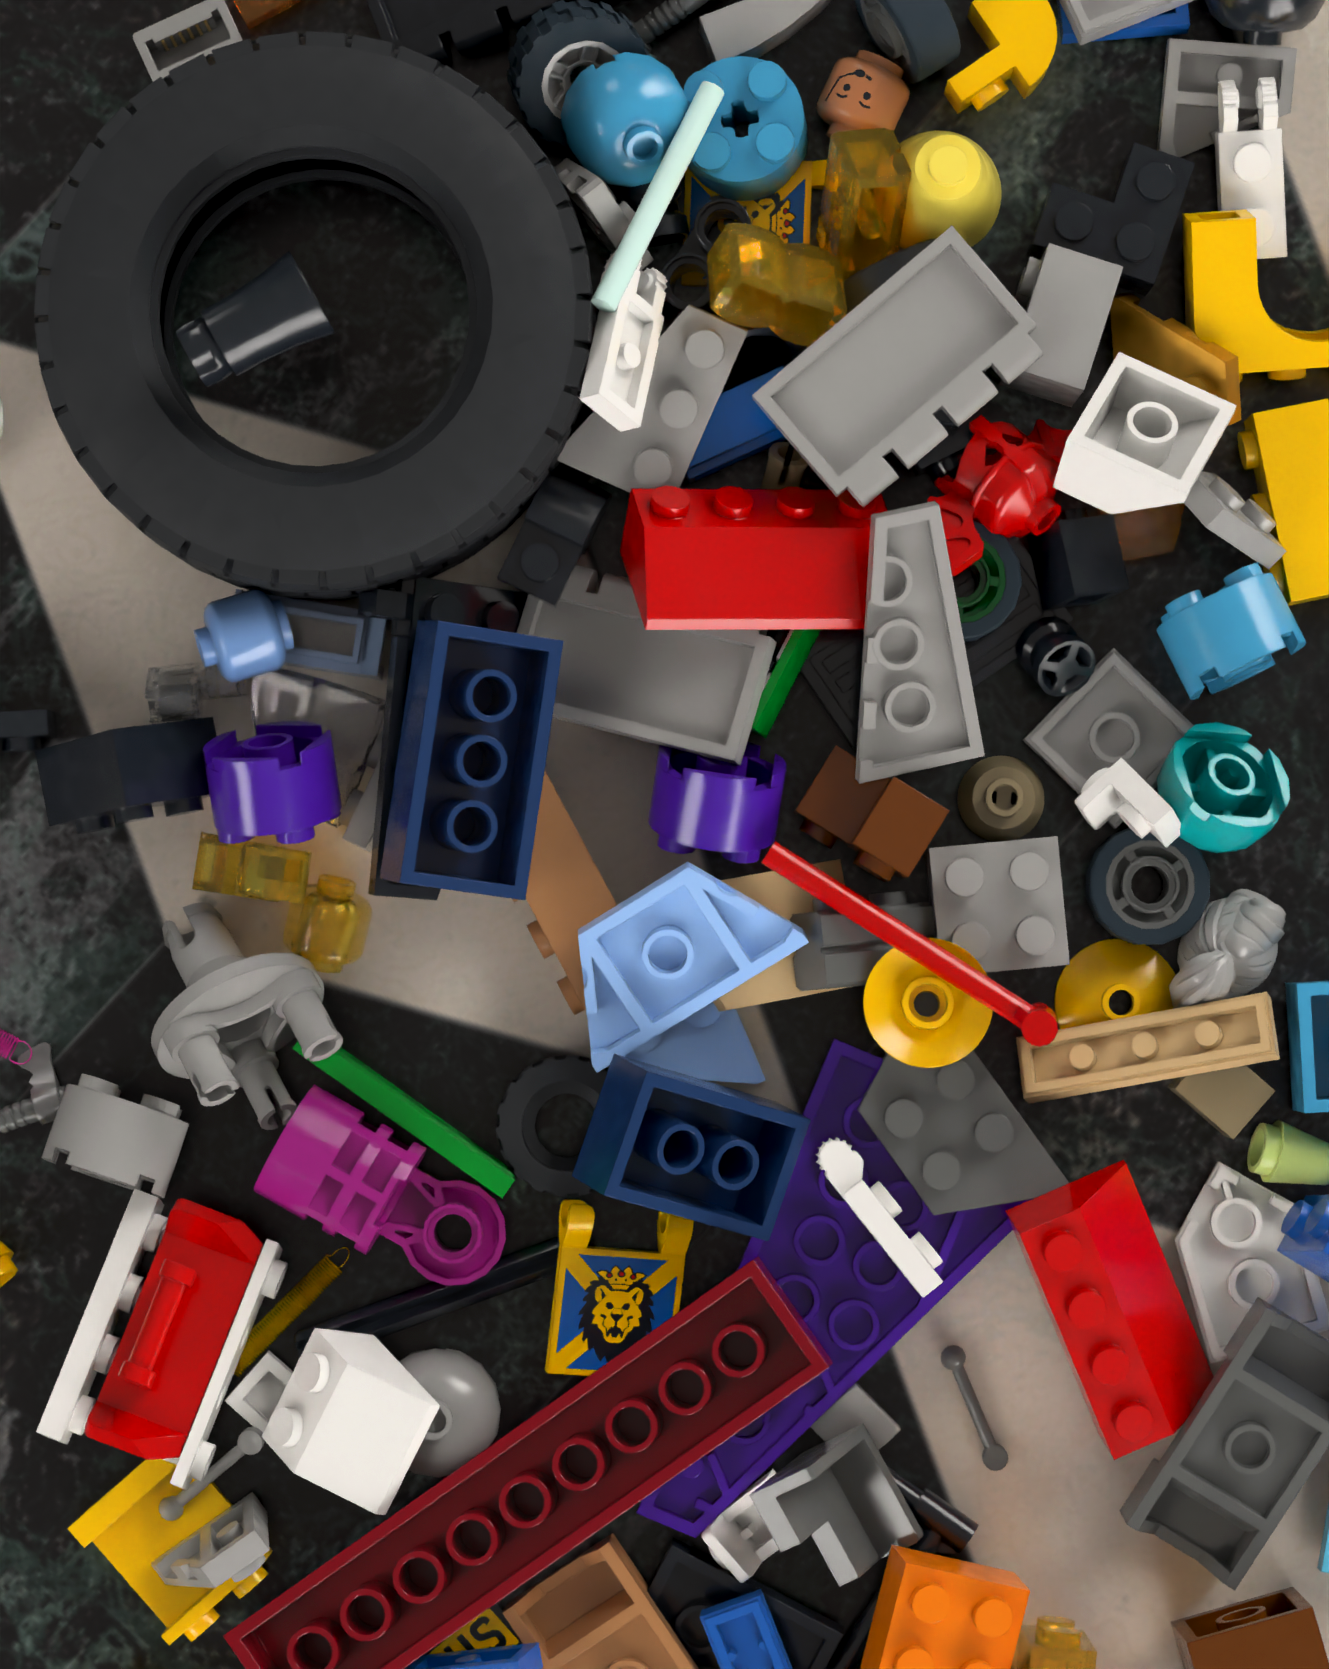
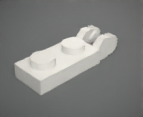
[1215,77,1287,259]
[579,251,668,432]
[815,1137,943,1298]

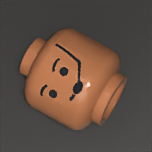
[816,50,910,151]

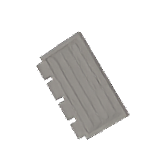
[752,226,1043,507]
[517,565,777,766]

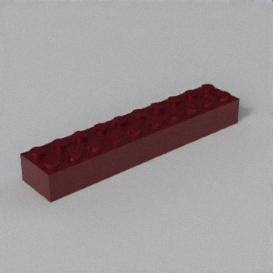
[223,1256,833,1669]

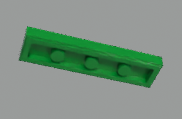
[292,1041,517,1198]

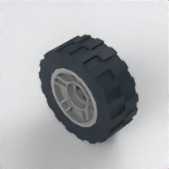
[507,0,651,149]

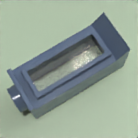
[235,589,392,680]

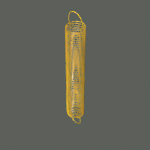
[234,1247,350,1377]

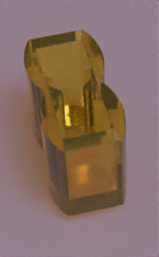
[707,223,847,347]

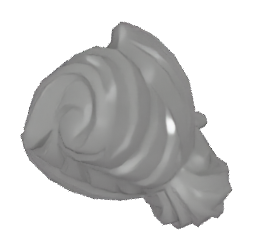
[1169,889,1286,1009]

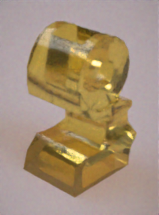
[192,832,312,904]

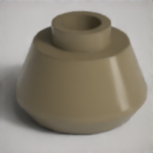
[957,756,1044,842]

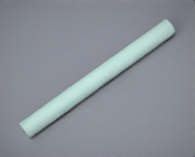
[591,81,724,312]

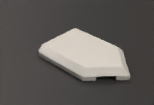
[1174,1161,1329,1364]

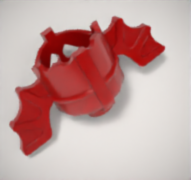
[927,415,1072,576]

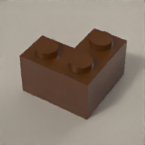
[793,745,950,883]

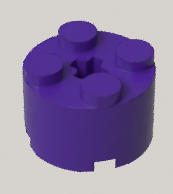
[203,721,342,844]
[648,742,787,864]

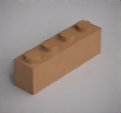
[512,771,617,1015]

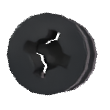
[1016,616,1096,697]

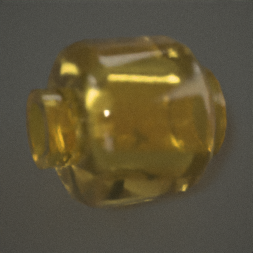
[282,874,372,973]

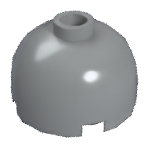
[399,1348,501,1478]

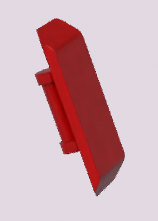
[84,1198,263,1460]

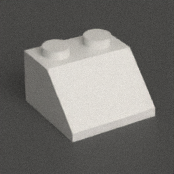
[1053,352,1237,514]
[261,1328,440,1515]

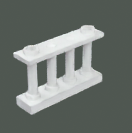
[36,1188,288,1491]

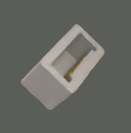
[133,0,243,82]

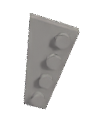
[855,501,985,784]

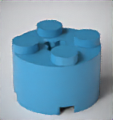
[684,56,808,201]
[1156,562,1307,700]

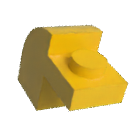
[943,0,1057,114]

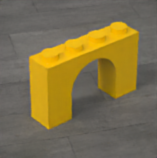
[1182,209,1329,382]

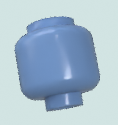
[194,589,294,682]

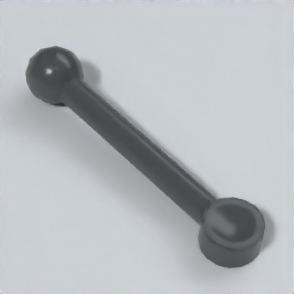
[941,1345,1008,1471]

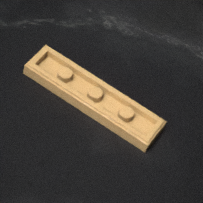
[1016,992,1280,1104]

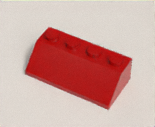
[620,486,888,630]
[1006,1159,1214,1460]

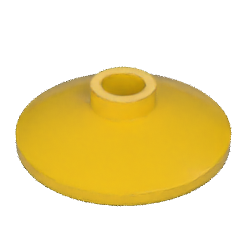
[863,938,993,1068]
[1054,939,1175,1029]

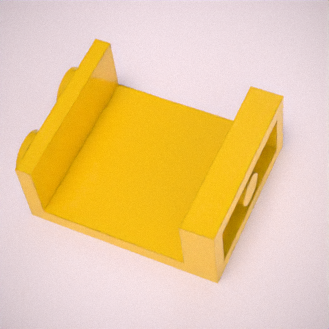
[67,1459,273,1646]

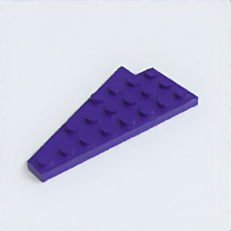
[636,1038,1031,1538]

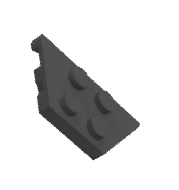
[857,992,1069,1215]

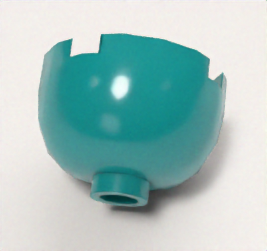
[1157,722,1290,853]

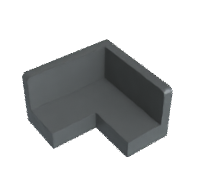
[750,1423,923,1587]

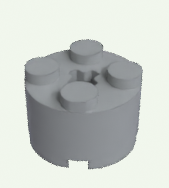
[41,1074,189,1198]

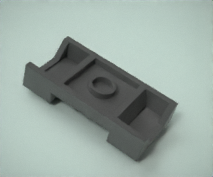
[1120,1297,1329,1590]

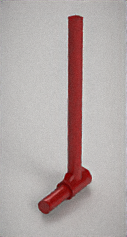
[762,841,1058,1047]

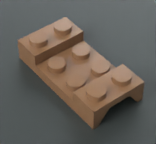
[502,1533,699,1669]

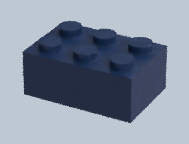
[572,1054,811,1241]

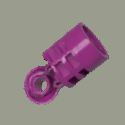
[254,1085,506,1286]

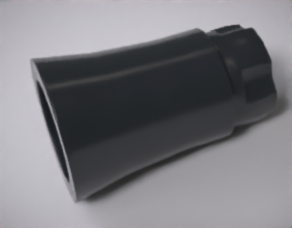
[175,251,335,387]

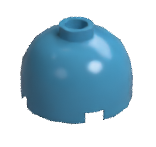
[560,52,690,187]

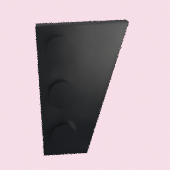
[647,1538,844,1669]

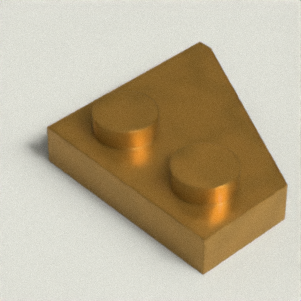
[1110,293,1241,426]

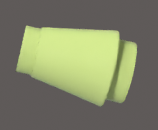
[1247,1120,1329,1185]

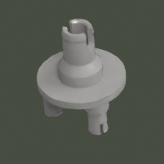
[151,902,343,1130]

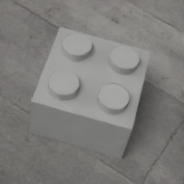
[999,243,1123,407]
[924,836,1070,973]

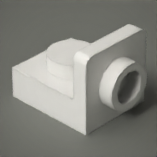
[1075,758,1181,848]

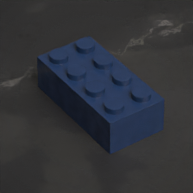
[380,620,564,900]

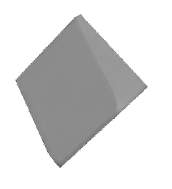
[810,1382,901,1450]

